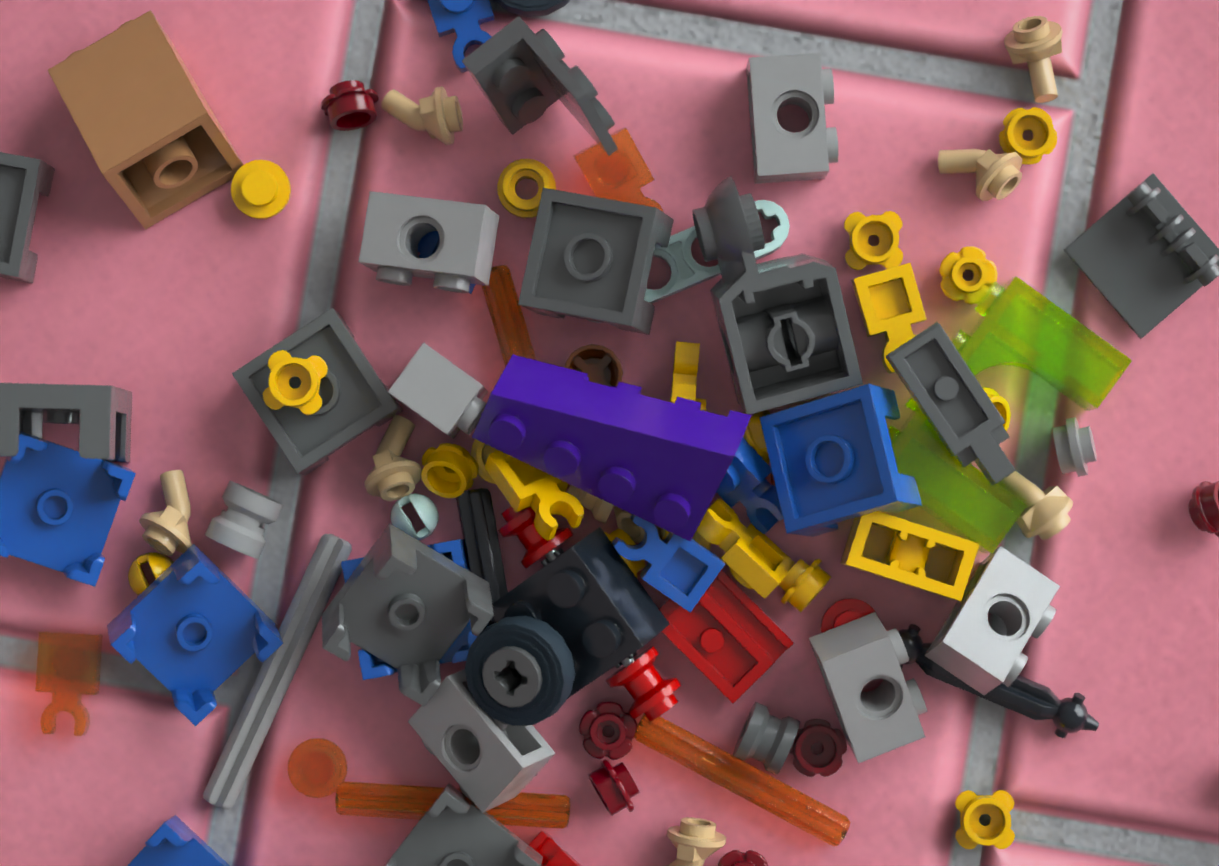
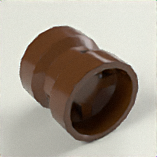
[564,344,623,387]

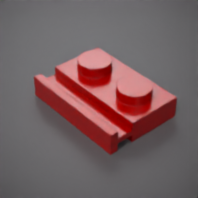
[659,570,794,704]

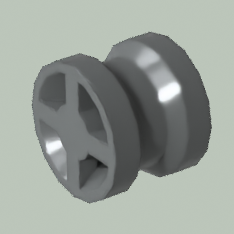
[733,702,800,775]

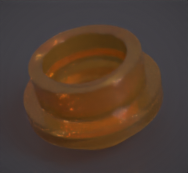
[288,738,348,798]

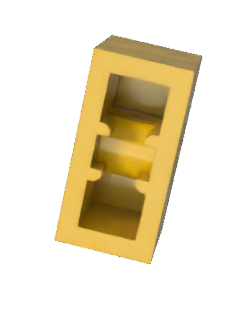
[840,511,979,601]

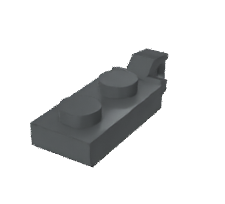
[886,322,1016,485]

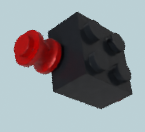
[492,506,681,722]

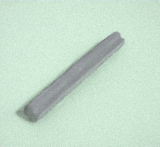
[203,534,352,810]

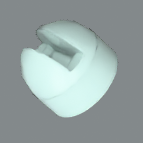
[390,493,439,540]

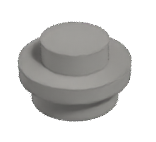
[1053,417,1097,477]

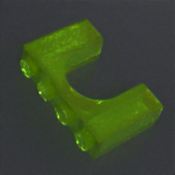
[888,276,1132,554]

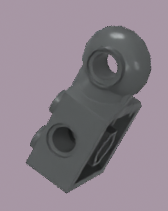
[692,176,863,415]

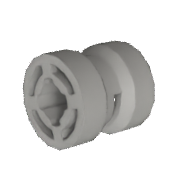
[205,481,283,559]

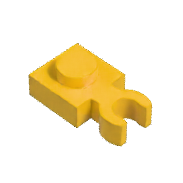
[852,263,927,374]
[670,341,706,411]
[484,450,584,540]
[696,498,795,599]

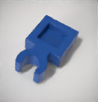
[427,0,495,73]
[716,437,783,534]
[612,514,725,612]

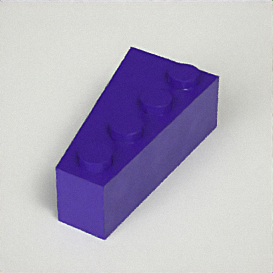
[472,354,752,542]

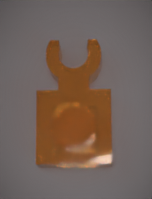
[573,127,664,212]
[35,631,103,736]

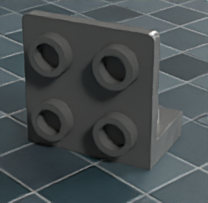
[462,16,618,156]

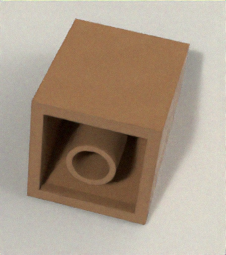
[48,10,244,230]

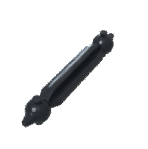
[898,624,1099,738]

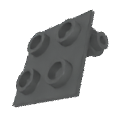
[1064,173,1219,339]

